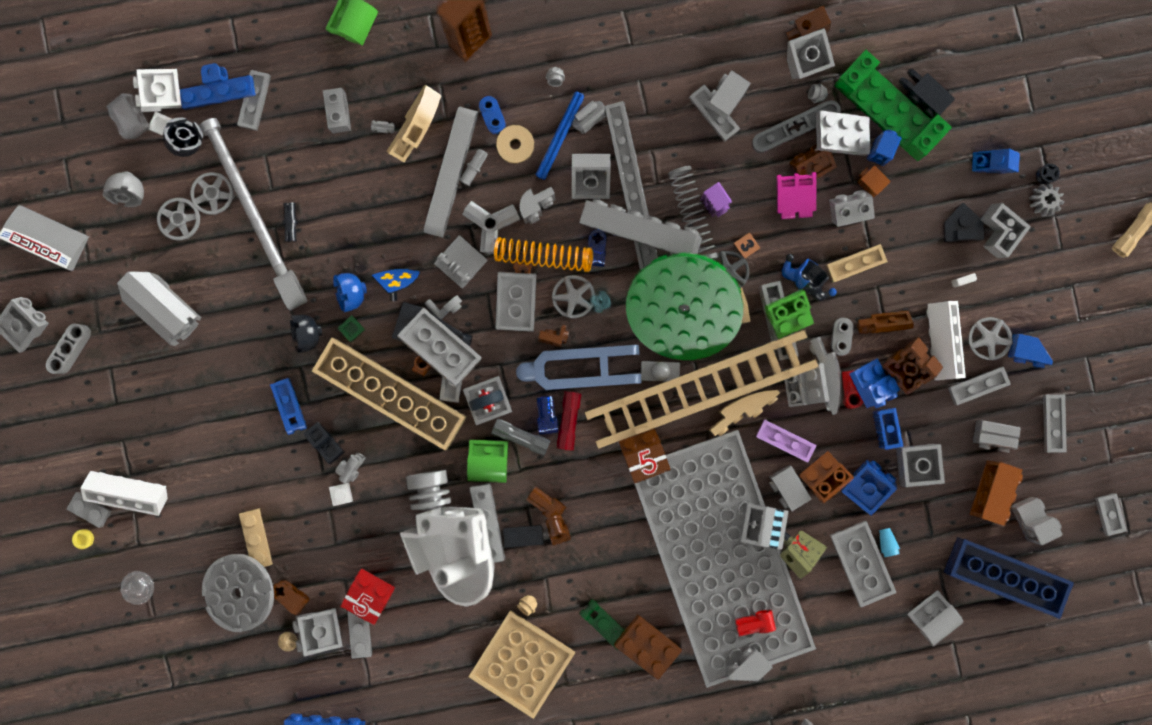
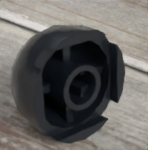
[162,117,203,157]
[290,314,322,353]

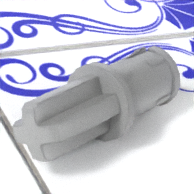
[459,149,488,186]

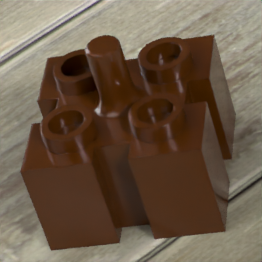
[882,337,943,395]

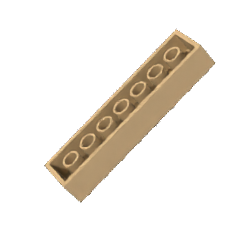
[312,338,467,450]

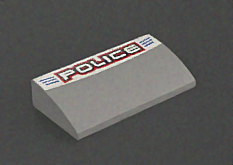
[0,205,89,271]

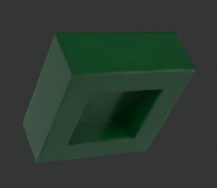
[338,315,365,343]

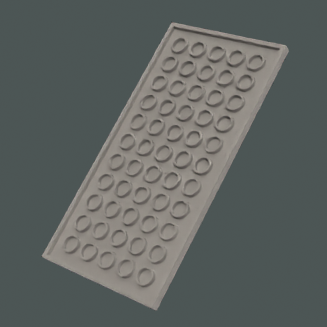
[635,430,816,688]

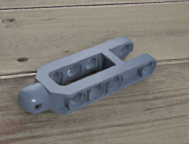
[516,345,642,390]

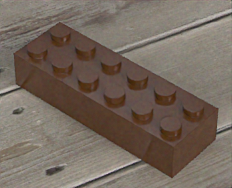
[436,0,492,63]

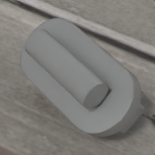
[572,100,606,134]

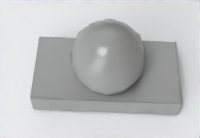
[641,361,680,381]

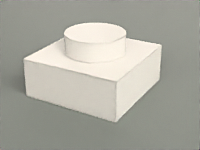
[329,483,353,506]

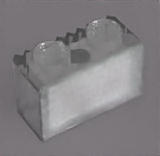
[106,93,150,139]

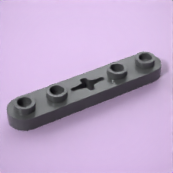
[752,100,841,153]

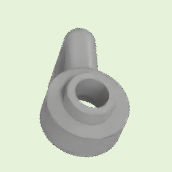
[424,295,462,319]

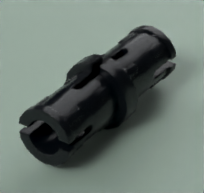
[282,202,298,242]

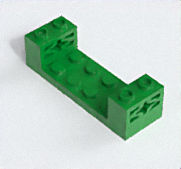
[834,50,952,162]

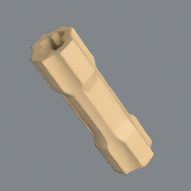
[1112,202,1152,258]

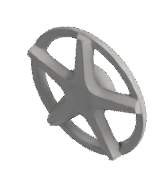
[191,172,234,215]
[157,198,201,240]
[552,275,595,318]
[969,317,1013,360]

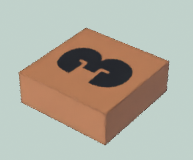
[733,233,760,258]

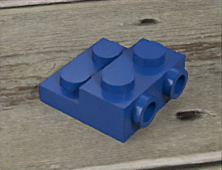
[849,358,900,408]
[841,460,897,515]

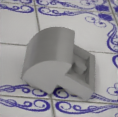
[520,187,556,225]
[783,363,830,407]
[907,590,964,647]

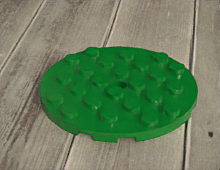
[626,253,744,360]

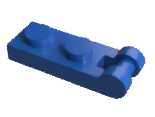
[270,378,307,435]

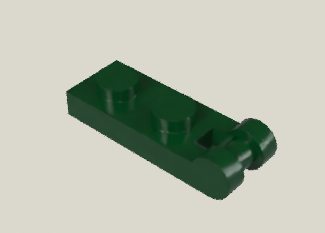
[579,599,625,651]

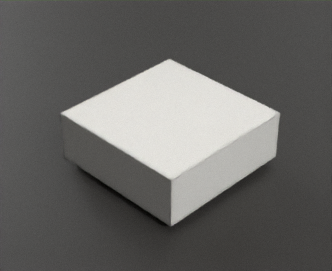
[147,111,172,135]
[951,273,977,288]

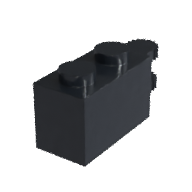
[899,69,955,118]

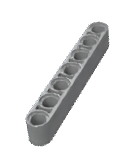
[424,107,478,238]

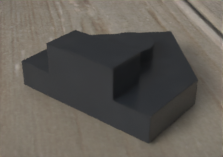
[943,203,984,242]

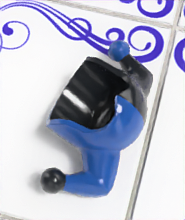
[781,254,837,301]

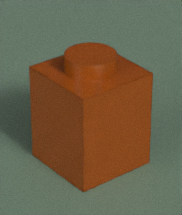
[857,165,891,198]

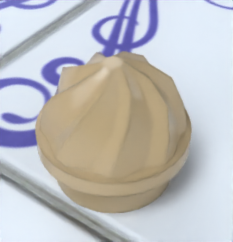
[517,595,537,616]
[278,632,298,651]

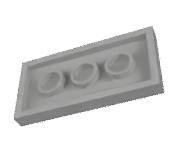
[397,308,482,387]
[830,521,897,607]

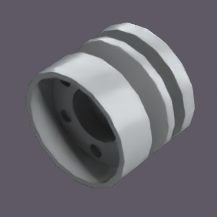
[406,470,451,511]

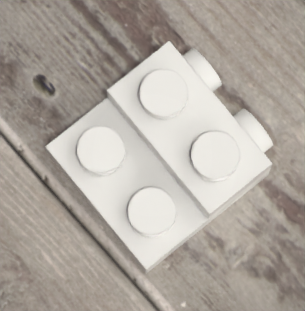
[133,69,181,112]

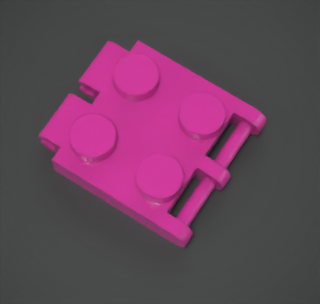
[776,172,816,219]

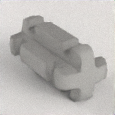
[371,120,395,134]

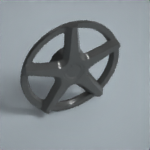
[714,251,749,288]

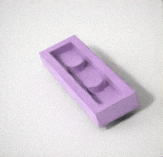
[755,420,817,462]

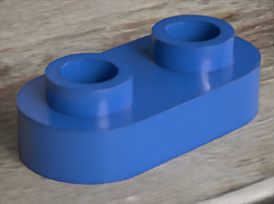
[479,96,506,134]

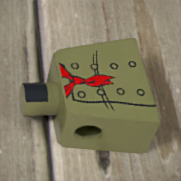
[780,531,827,579]

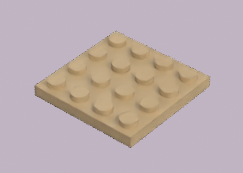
[469,610,575,719]

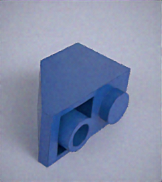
[972,149,1020,174]
[1008,334,1053,368]

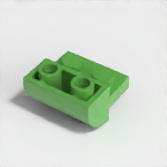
[326,0,378,46]
[765,289,814,339]
[467,440,508,483]

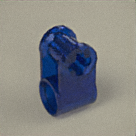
[588,230,606,267]

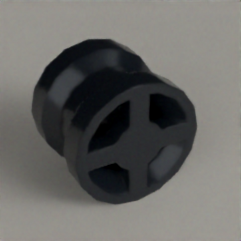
[1035,164,1060,185]

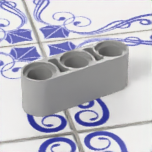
[46,324,91,374]

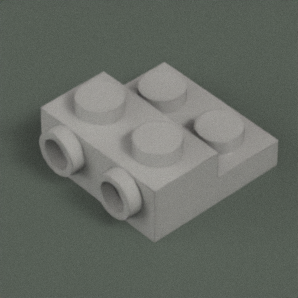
[0,297,49,353]
[292,608,343,656]

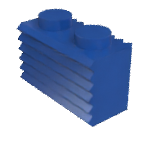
[867,130,901,166]
[872,408,903,450]

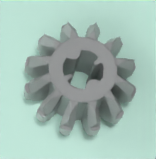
[1029,184,1065,217]

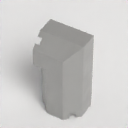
[117,272,202,346]

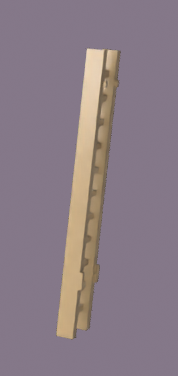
[585,330,818,449]

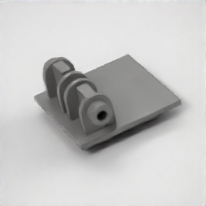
[434,235,488,289]

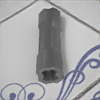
[491,419,551,456]

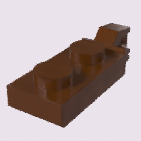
[857,311,914,334]

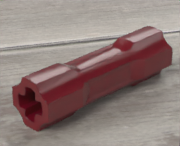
[556,391,582,451]

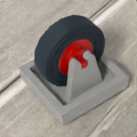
[463,376,512,425]

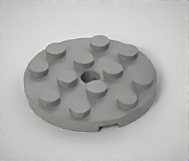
[202,554,274,632]

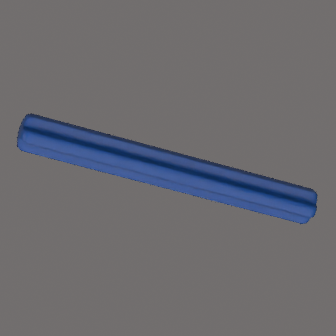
[536,92,584,180]

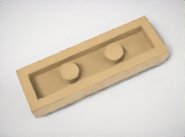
[826,244,888,283]
[239,508,273,567]

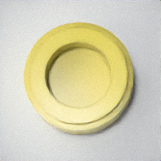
[72,529,94,549]

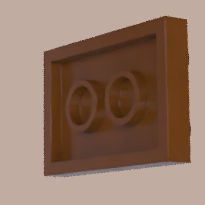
[614,615,682,680]

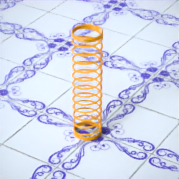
[494,237,593,272]

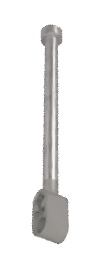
[199,118,308,311]

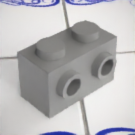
[829,190,875,227]

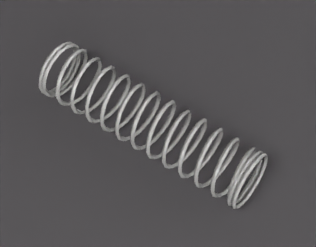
[668,166,718,260]

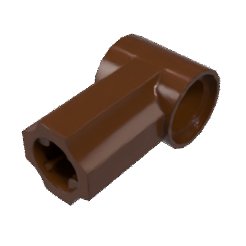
[526,487,567,518]

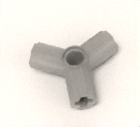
[462,201,520,254]

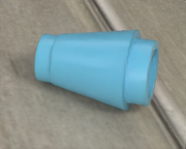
[879,528,900,557]

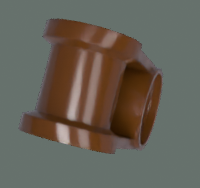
[545,515,571,546]
[273,580,310,615]

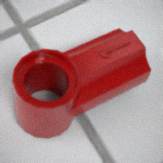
[841,370,863,409]
[735,610,776,636]

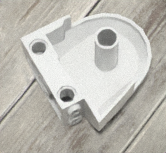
[400,506,494,606]

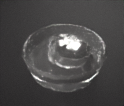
[120,571,154,605]

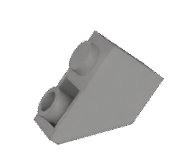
[726,646,773,681]

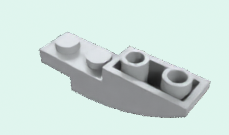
[809,336,842,415]

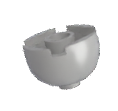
[103,172,144,207]

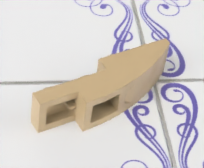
[387,85,441,162]
[709,390,780,436]

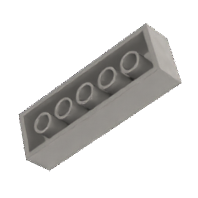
[579,199,702,255]

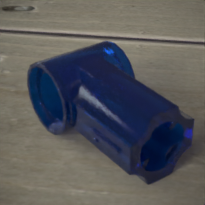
[537,396,558,435]

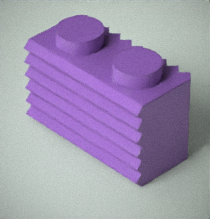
[700,182,732,217]

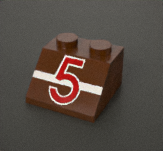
[618,428,671,484]

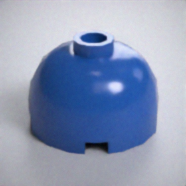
[333,273,367,312]

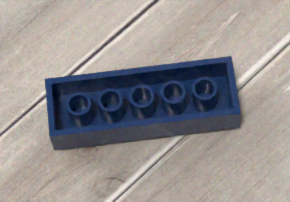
[943,537,1074,619]

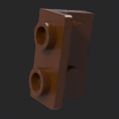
[789,144,837,180]
[538,325,569,348]

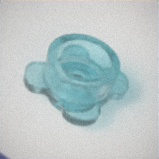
[590,291,611,313]

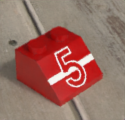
[341,568,395,626]

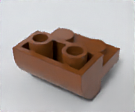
[799,451,854,504]

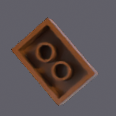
[969,460,1023,526]

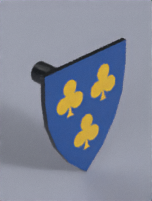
[372,269,420,301]

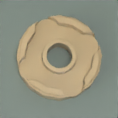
[496,125,534,164]

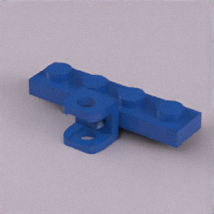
[180,63,256,110]

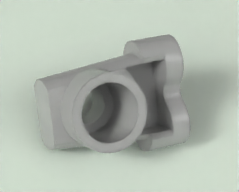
[335,453,365,484]

